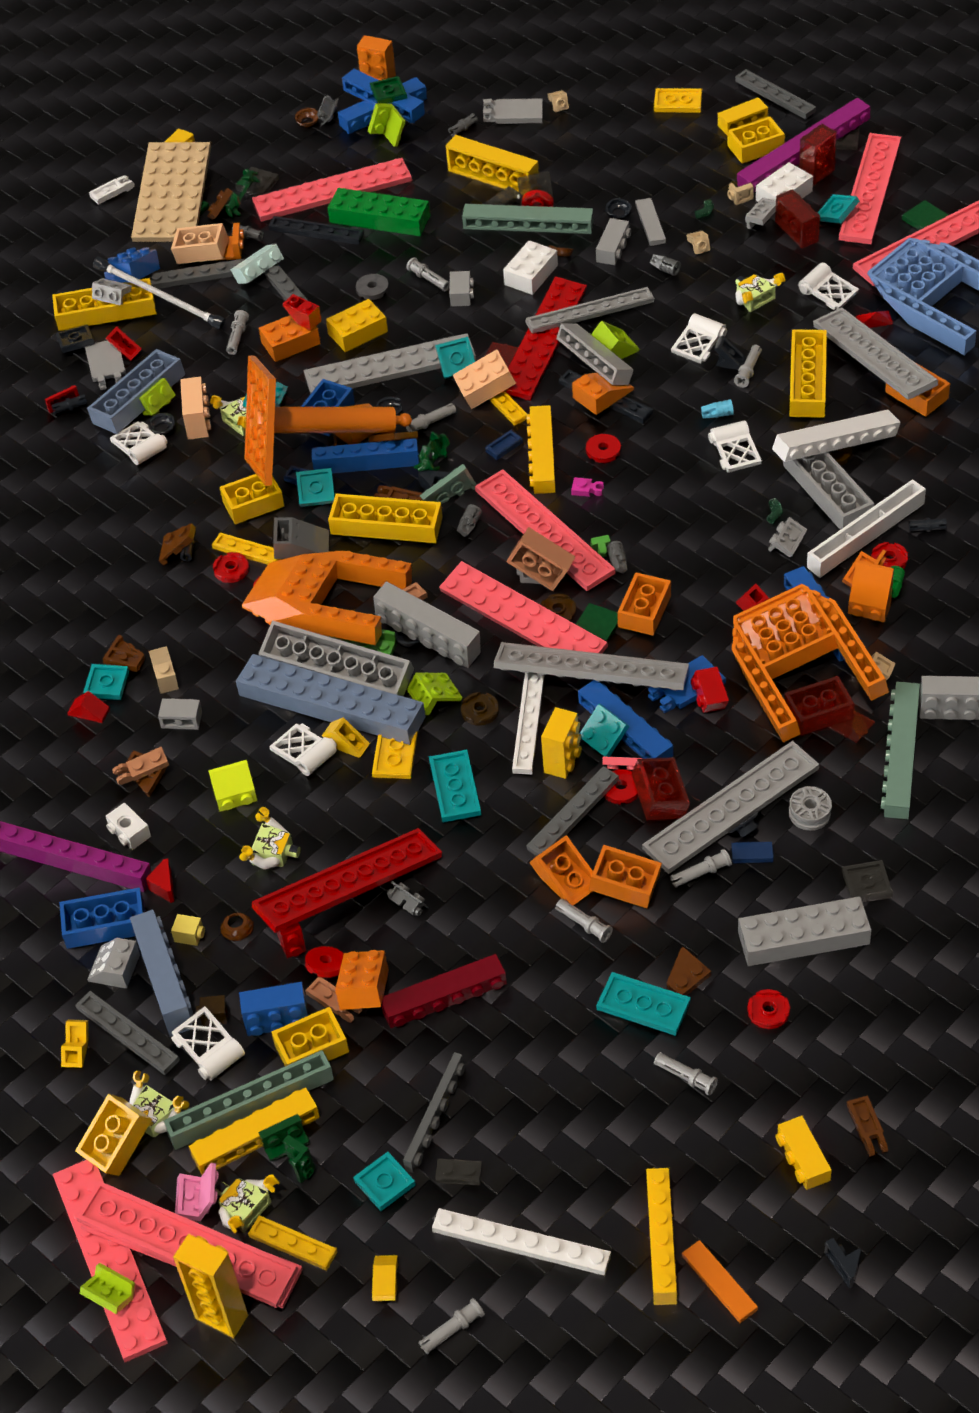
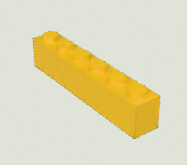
[527,405,555,494]
[189,1087,320,1175]
[646,1168,677,1305]

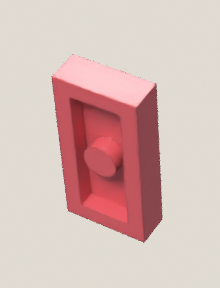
[603,757,643,770]

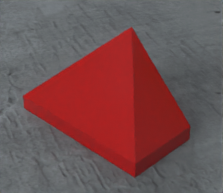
[855,311,893,328]
[105,326,142,361]
[45,385,79,413]

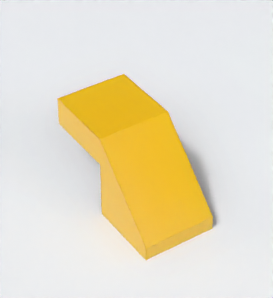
[61,1020,88,1068]
[372,1255,398,1301]

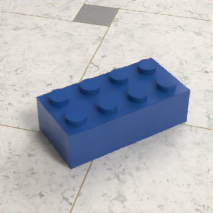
[59,887,145,949]

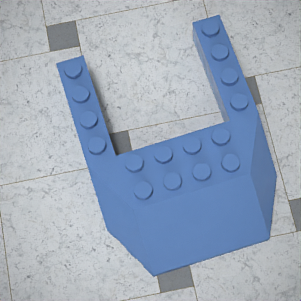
[867,238,979,355]

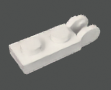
[89,175,134,205]

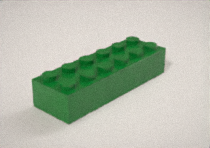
[328,188,430,236]

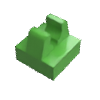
[590,535,610,557]

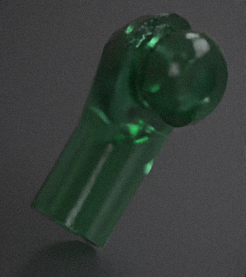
[695,199,714,219]
[766,498,783,524]

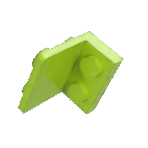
[368,103,405,147]
[407,672,462,715]

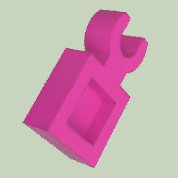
[571,477,604,497]

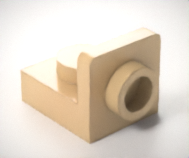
[548,90,569,112]
[727,183,754,205]
[687,231,710,254]
[871,652,895,680]

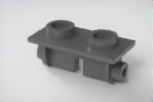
[317,96,339,126]
[387,881,429,916]

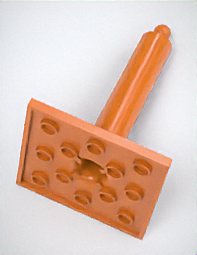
[245,356,412,486]

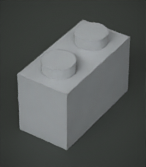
[449,271,474,306]
[158,698,202,730]

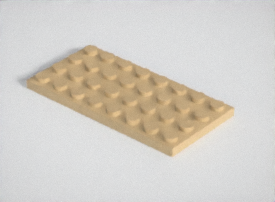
[131,142,211,242]

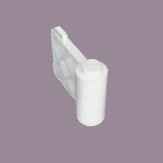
[799,263,859,310]
[671,313,727,364]
[708,420,762,472]
[110,422,168,465]
[270,723,337,776]
[171,1007,245,1081]

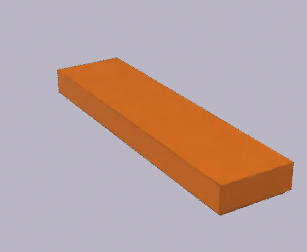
[682,1240,758,1323]

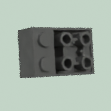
[273,517,329,559]

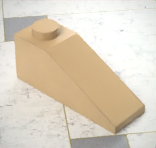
[149,646,179,694]

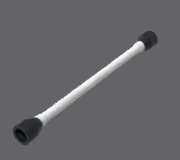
[93,256,226,330]

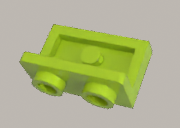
[139,378,175,416]
[80,1263,135,1314]

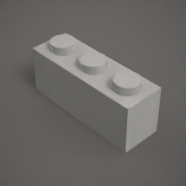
[596,218,631,265]

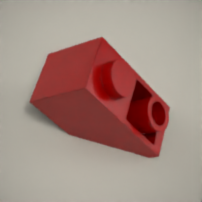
[282,294,321,331]

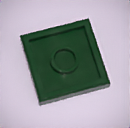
[369,76,407,104]
[902,200,949,230]
[576,603,618,643]

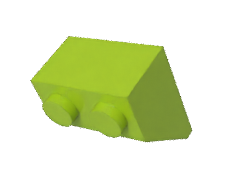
[591,321,640,359]

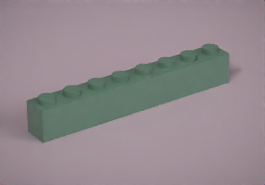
[462,204,593,234]
[881,682,920,819]
[163,1050,334,1150]

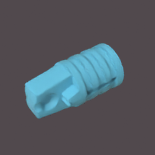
[701,399,734,419]

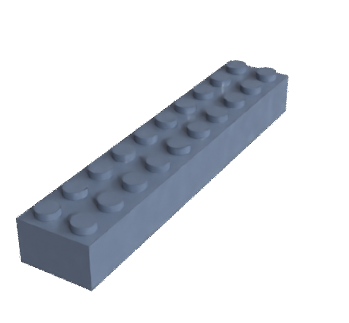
[236,654,426,745]

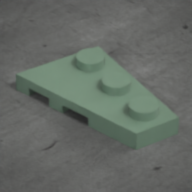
[420,464,477,504]

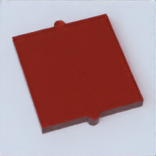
[485,342,519,367]
[828,706,875,743]

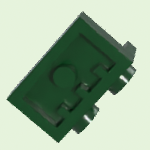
[258,1114,309,1161]
[283,1135,315,1184]

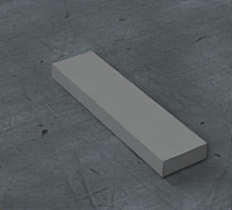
[635,198,666,246]

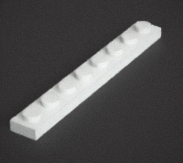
[512,672,545,774]
[432,1208,611,1276]

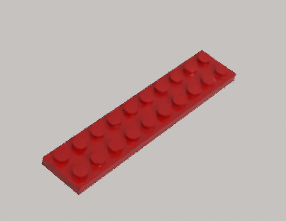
[504,276,587,401]
[252,828,442,933]

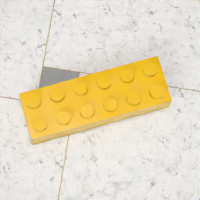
[446,135,539,195]
[52,278,156,331]
[789,329,827,417]
[328,494,443,543]
[173,1234,248,1338]

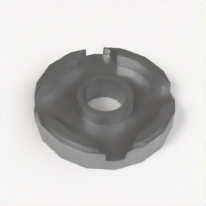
[356,274,389,300]

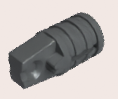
[650,254,681,276]
[457,504,482,537]
[607,541,627,574]

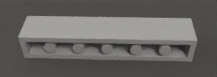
[556,323,634,385]

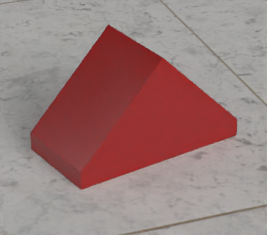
[67,691,110,723]
[146,859,174,903]

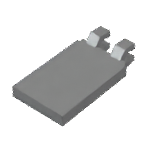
[483,99,542,124]
[85,341,126,390]

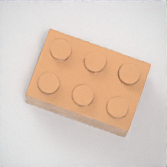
[171,223,229,264]
[453,349,516,409]
[181,377,211,440]

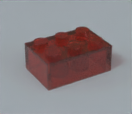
[799,124,837,186]
[775,189,820,248]
[784,676,855,736]
[631,758,690,820]

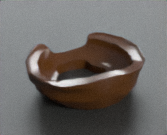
[295,108,319,127]
[548,245,574,256]
[220,913,254,941]

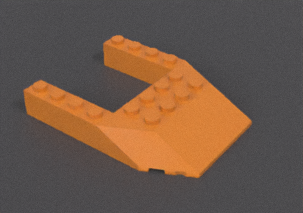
[242,551,412,645]
[732,584,889,742]

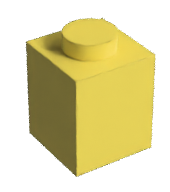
[171,914,205,946]

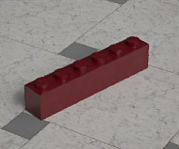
[381,954,507,1029]

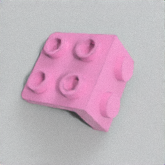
[175,1163,218,1221]

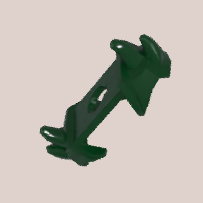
[223,169,260,217]
[414,432,450,471]

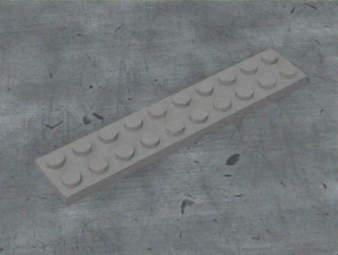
[813,307,938,400]
[304,334,476,394]
[494,642,689,690]
[642,741,819,874]

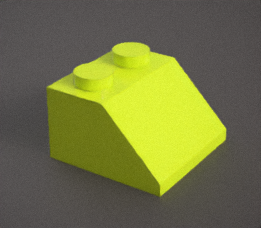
[208,760,257,812]

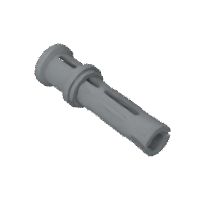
[406,257,450,291]
[226,310,249,355]
[734,345,762,388]
[406,403,456,432]
[670,849,732,888]
[555,899,613,943]
[654,1052,718,1096]
[419,1298,485,1354]

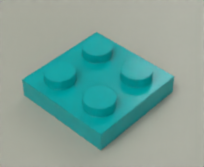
[815,194,860,223]
[435,337,475,379]
[296,468,335,507]
[83,664,129,700]
[579,704,629,757]
[353,1152,416,1211]

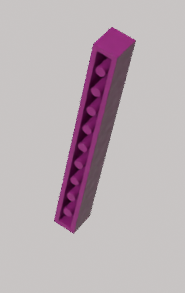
[737,98,870,193]
[0,821,152,892]

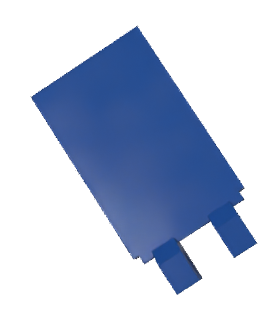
[648,655,726,713]

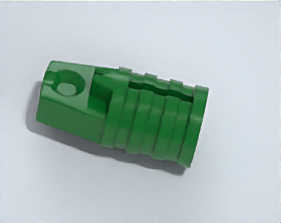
[890,566,905,598]

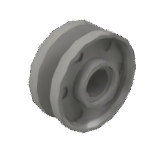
[789,786,832,831]

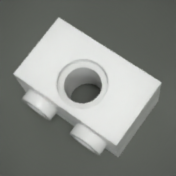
[106,803,151,850]

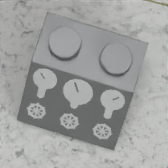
[88,938,140,989]

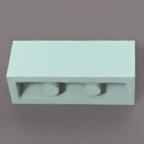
[230,244,284,284]

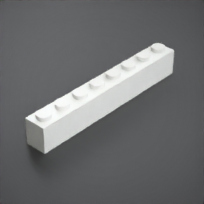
[772,410,901,462]
[807,479,926,578]

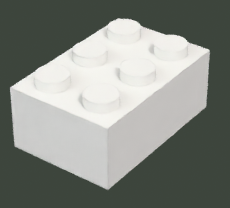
[756,162,813,215]
[503,241,558,295]

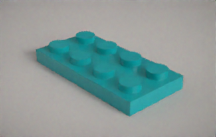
[429,750,481,822]
[596,972,691,1036]

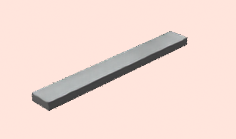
[526,287,654,334]

